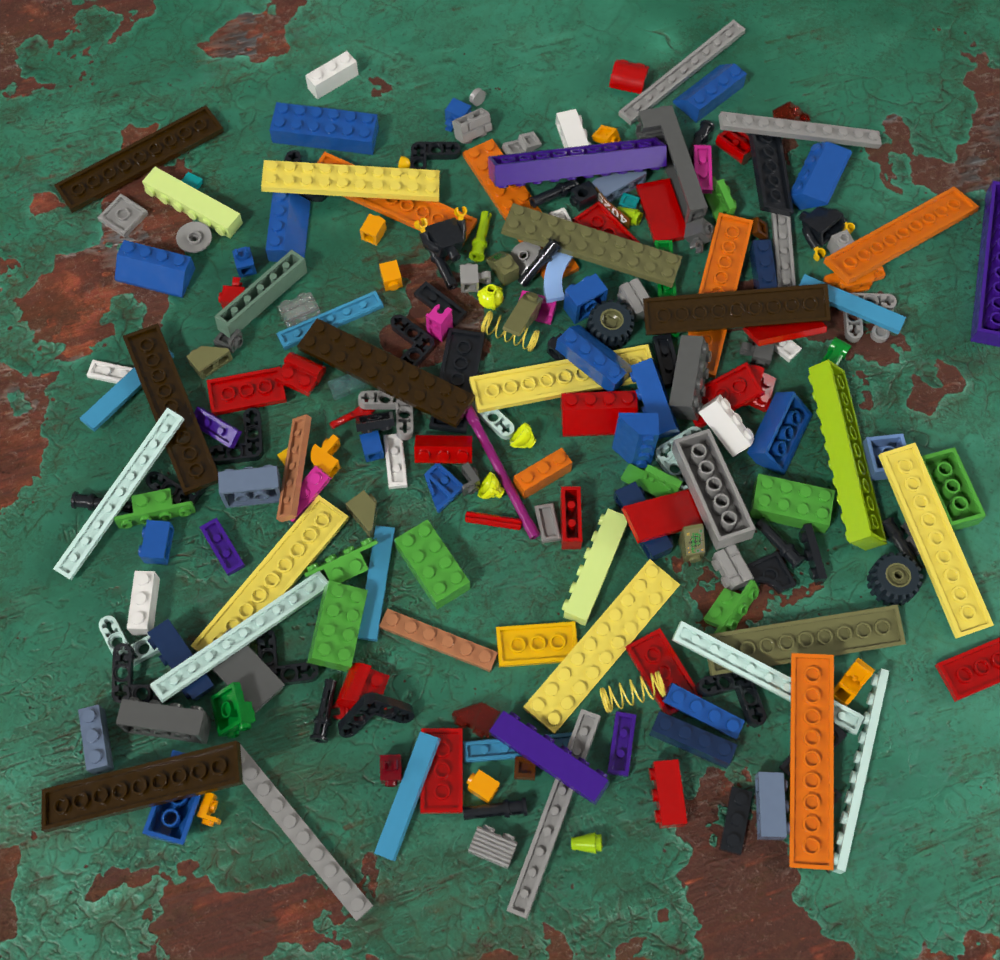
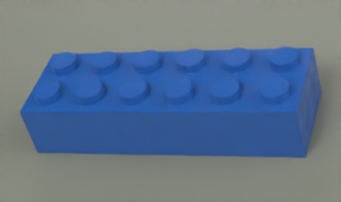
[269,102,379,155]

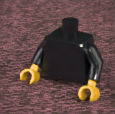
[414,206,467,262]
[799,207,855,261]

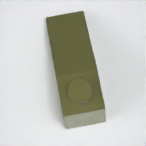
[502,292,543,337]

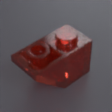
[773,101,811,122]
[452,702,500,738]

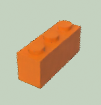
[513,448,573,499]

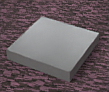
[97,194,148,238]

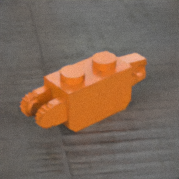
[823,266,886,293]

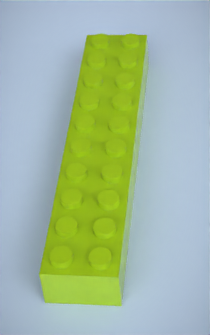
[808,360,887,551]

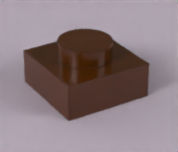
[751,217,768,240]
[514,756,536,780]

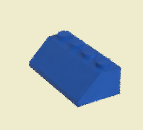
[673,63,747,123]
[790,141,852,210]
[266,192,311,262]
[115,240,195,298]
[556,325,632,391]
[629,358,681,439]
[747,392,813,475]
[612,413,659,468]
[142,750,201,845]

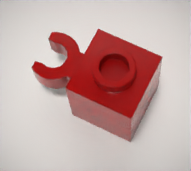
[218,277,245,308]

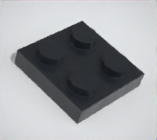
[355,411,395,434]

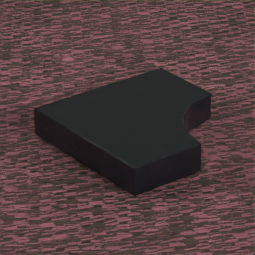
[747,551,797,595]

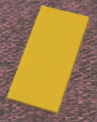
[496,621,578,668]

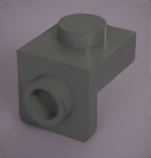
[214,329,243,353]
[461,462,480,496]

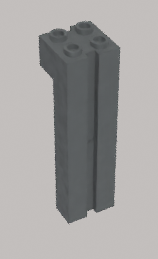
[635,105,708,224]

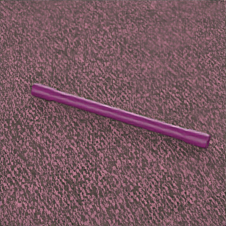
[465,405,540,540]

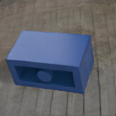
[138,520,174,565]

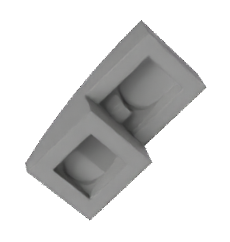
[502,131,542,154]

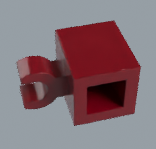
[380,754,402,787]

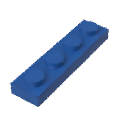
[662,683,745,740]

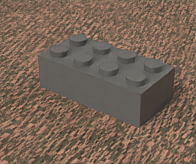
[669,335,712,421]
[116,697,212,744]

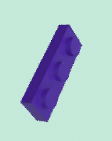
[194,406,242,449]
[199,517,245,576]
[607,711,636,777]

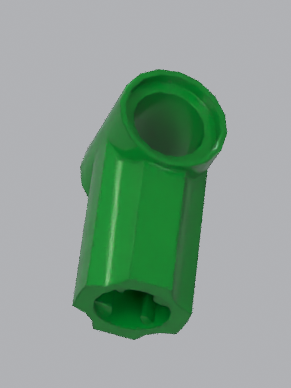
[821,337,852,366]

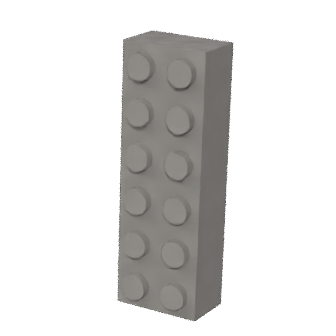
[672,429,756,550]

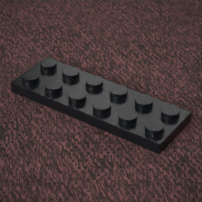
[748,133,794,217]
[429,328,485,435]

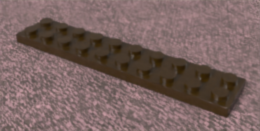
[54,105,224,213]
[643,283,831,336]
[297,318,475,428]
[123,323,218,496]
[41,740,243,832]

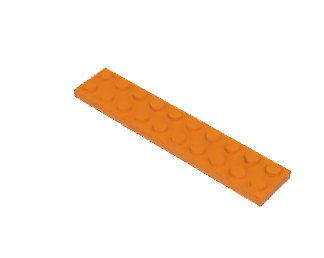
[463,139,579,279]
[317,152,477,247]
[823,187,979,285]
[688,212,754,379]
[789,653,834,870]

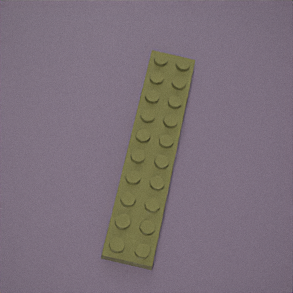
[501,203,683,288]
[707,605,906,676]

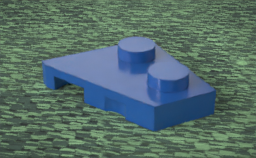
[424,463,463,513]

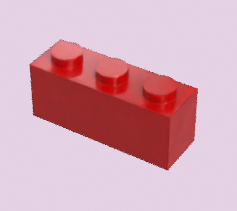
[414,435,472,464]
[560,486,582,549]
[649,759,688,829]

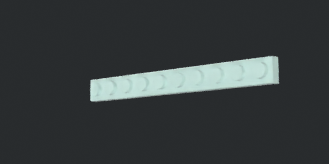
[53,408,185,580]
[150,571,328,703]
[672,621,865,735]
[832,668,889,874]

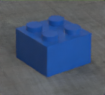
[563,273,608,324]

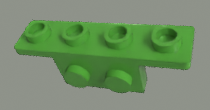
[703,176,737,222]
[621,464,683,498]
[114,488,196,529]
[304,537,378,583]
[703,580,760,633]

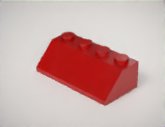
[560,391,638,437]

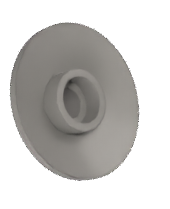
[176,222,212,253]
[510,241,541,275]

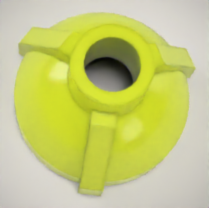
[477,284,504,310]
[510,422,536,449]
[477,472,505,499]

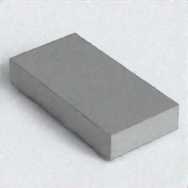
[534,503,561,544]

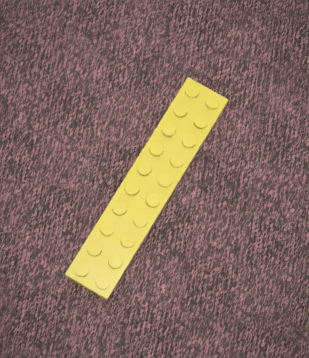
[261,160,440,202]
[469,344,653,413]
[878,443,994,639]
[190,495,349,652]
[523,559,680,734]

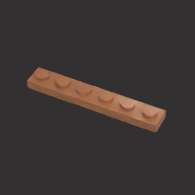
[276,414,312,522]
[379,608,498,672]

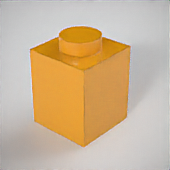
[360,213,387,246]
[379,260,403,291]
[467,770,500,804]

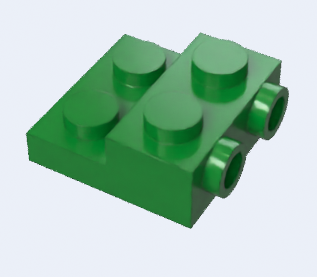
[210,682,256,739]

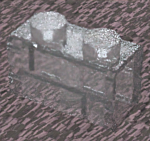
[277,292,321,328]

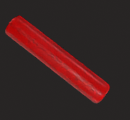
[465,511,522,530]

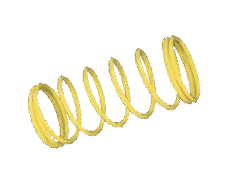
[481,311,540,352]
[600,671,666,713]

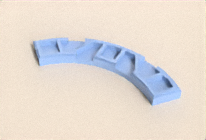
[543,251,574,303]

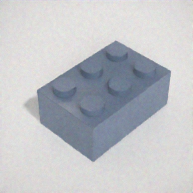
[218,465,282,508]

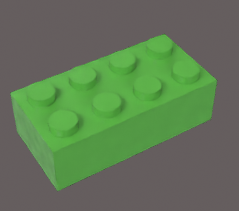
[921,447,986,531]
[749,474,835,534]
[394,519,470,609]
[307,580,368,672]

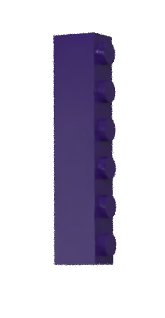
[489,710,609,805]

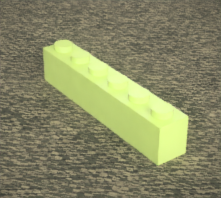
[142,167,243,239]
[562,509,628,626]

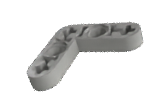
[843,293,897,343]
[358,390,413,440]

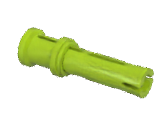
[469,211,492,262]

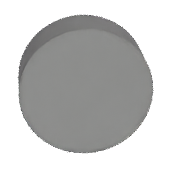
[469,88,486,106]
[870,325,890,343]

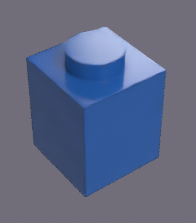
[359,430,384,463]

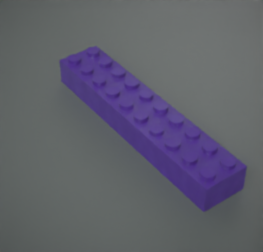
[488,137,667,188]
[970,181,1000,347]

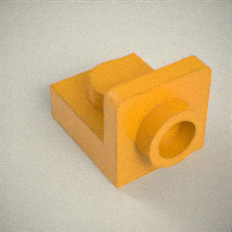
[592,125,621,143]
[197,793,221,827]

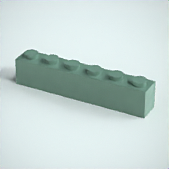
[214,250,307,338]

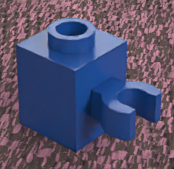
[445,98,471,132]
[232,246,257,278]

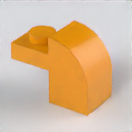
[311,434,341,478]
[834,658,875,707]

